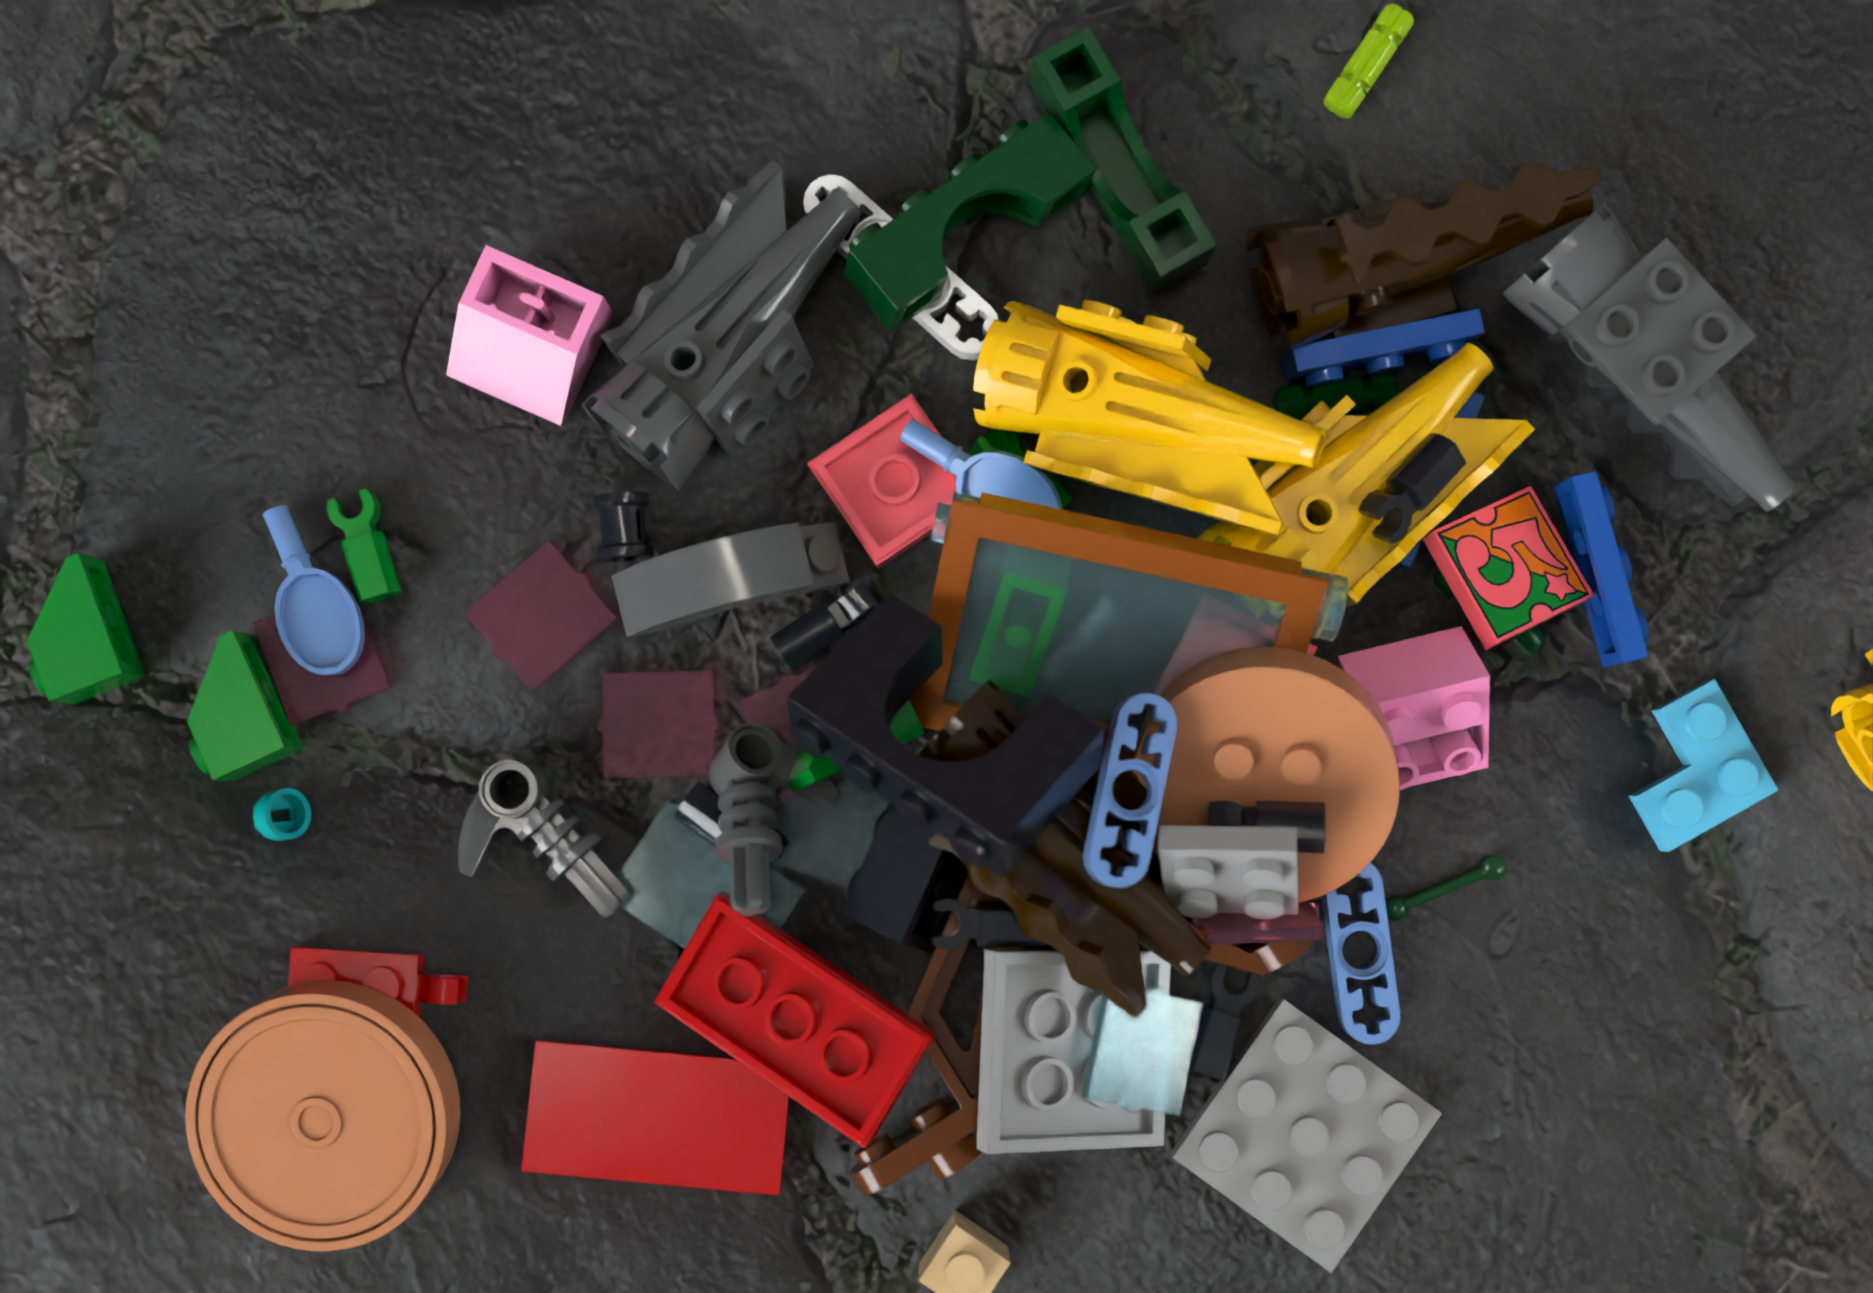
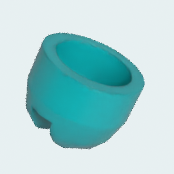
[253,788,311,841]

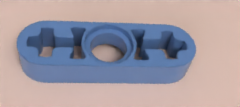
[1083,693,1177,888]
[1321,863,1401,1045]

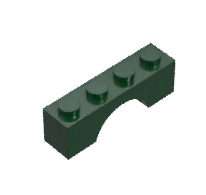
[1029,26,1217,295]
[844,111,1096,333]

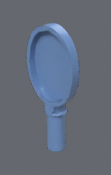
[900,419,1062,509]
[263,505,365,676]

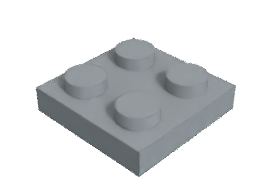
[1158,825,1299,920]

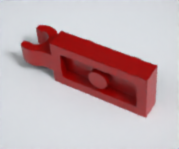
[288,946,468,1018]

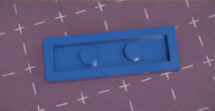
[1281,309,1485,388]
[1552,471,1649,667]

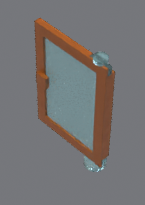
[911,492,1348,761]

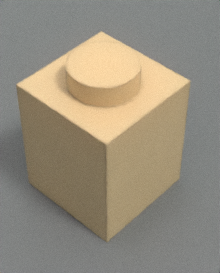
[918,1210,1011,1293]

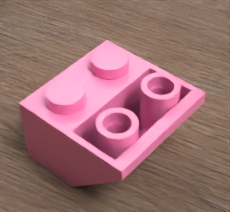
[446,245,615,427]
[1338,626,1490,790]

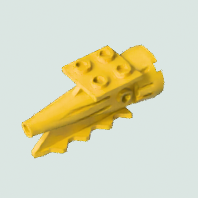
[973,300,1326,536]
[1196,343,1535,630]

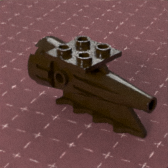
[1246,160,1603,353]
[918,679,1211,1019]

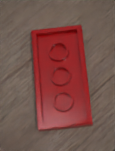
[654,892,937,1149]
[521,1038,790,1196]

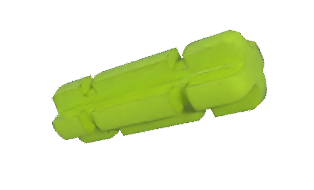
[1323,3,1414,119]

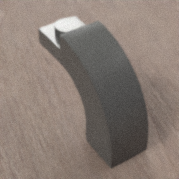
[611,522,850,637]

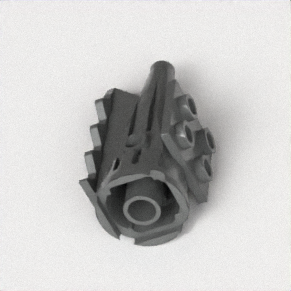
[581,160,862,490]
[1502,203,1798,512]

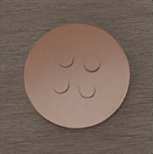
[1133,647,1400,903]
[185,980,461,1251]

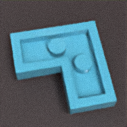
[1629,679,1779,852]

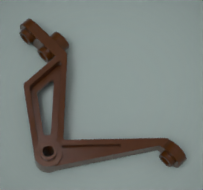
[850,872,1316,1196]

